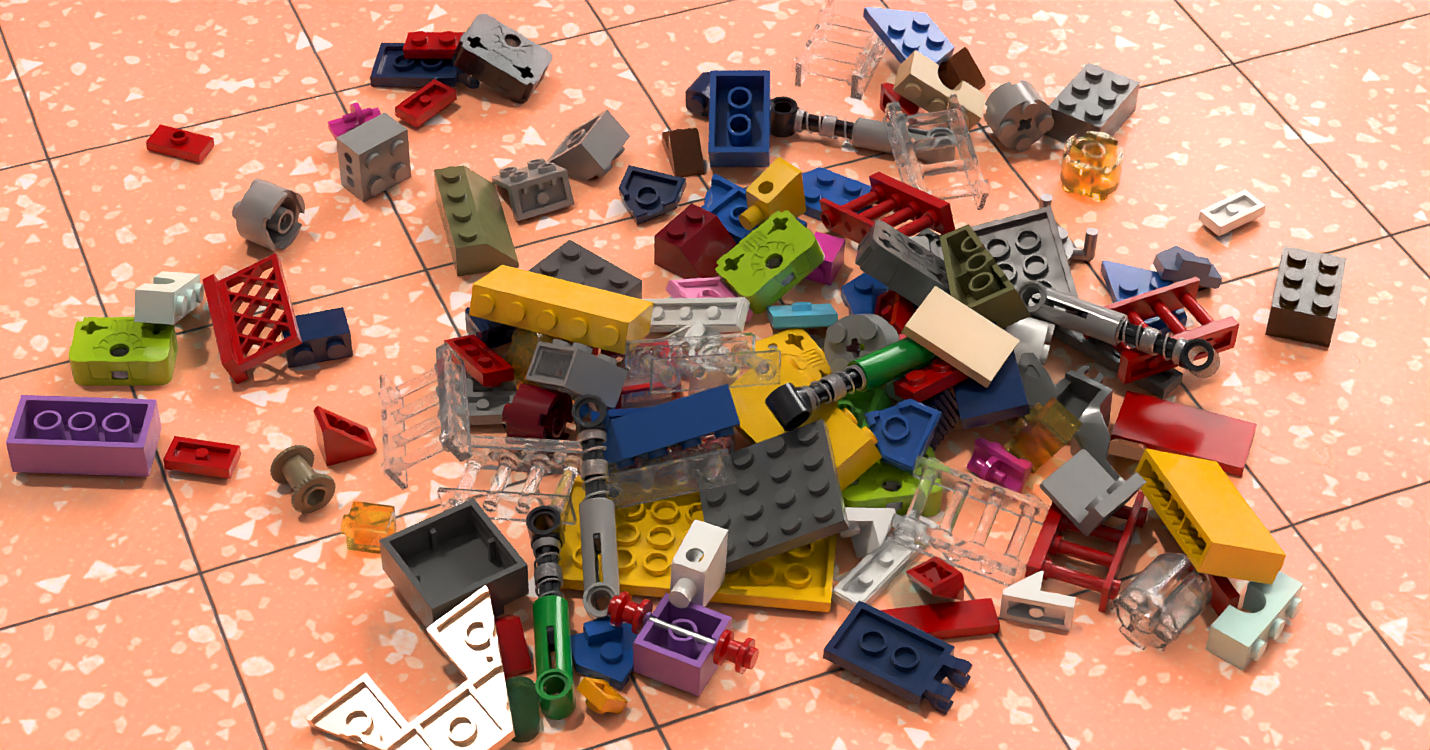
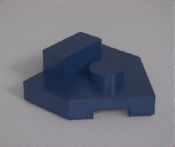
[618,165,687,225]

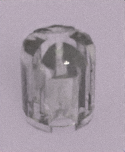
[1111,553,1213,652]

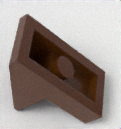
[938,47,986,90]
[662,128,705,177]

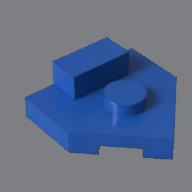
[865,399,942,475]
[571,617,638,690]

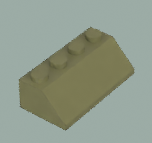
[434,165,519,277]

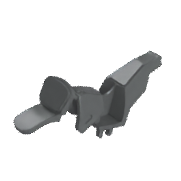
[1018,353,1120,481]

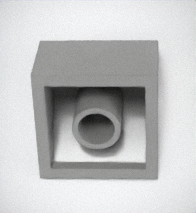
[547,109,630,181]

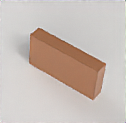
[1107,438,1147,461]

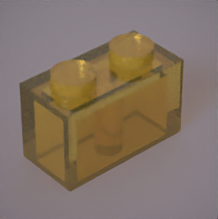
[1004,396,1083,474]

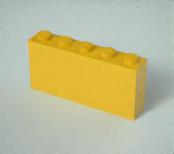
[469,265,654,354]
[729,348,882,491]
[1134,449,1286,585]

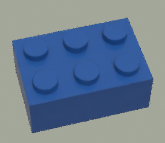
[708,70,771,167]

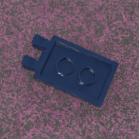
[370,43,480,89]
[953,321,1030,430]
[823,600,973,714]

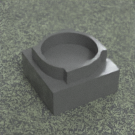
[379,498,529,628]

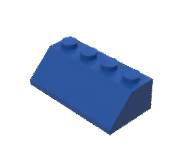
[603,384,740,471]

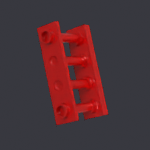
[819,172,955,244]
[1083,276,1240,385]
[1024,491,1148,613]

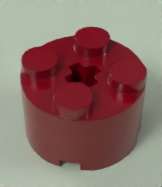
[502,383,573,457]

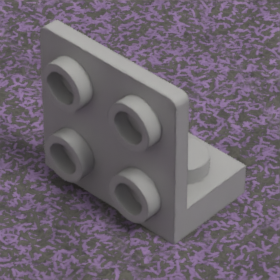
[491,158,574,221]
[1039,449,1146,537]

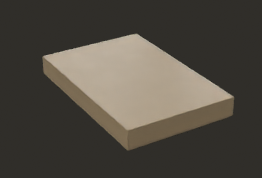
[901,286,1020,388]

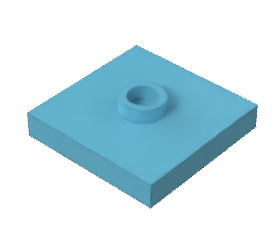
[767,302,838,329]

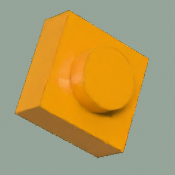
[576,677,628,714]

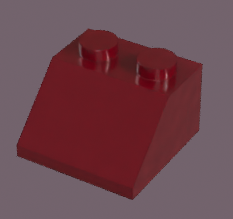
[654,203,737,279]

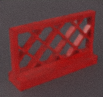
[202,253,302,384]

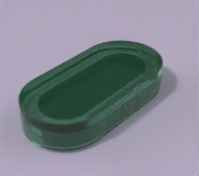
[506,676,540,743]

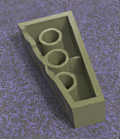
[940,224,1031,329]

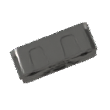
[855,220,951,306]

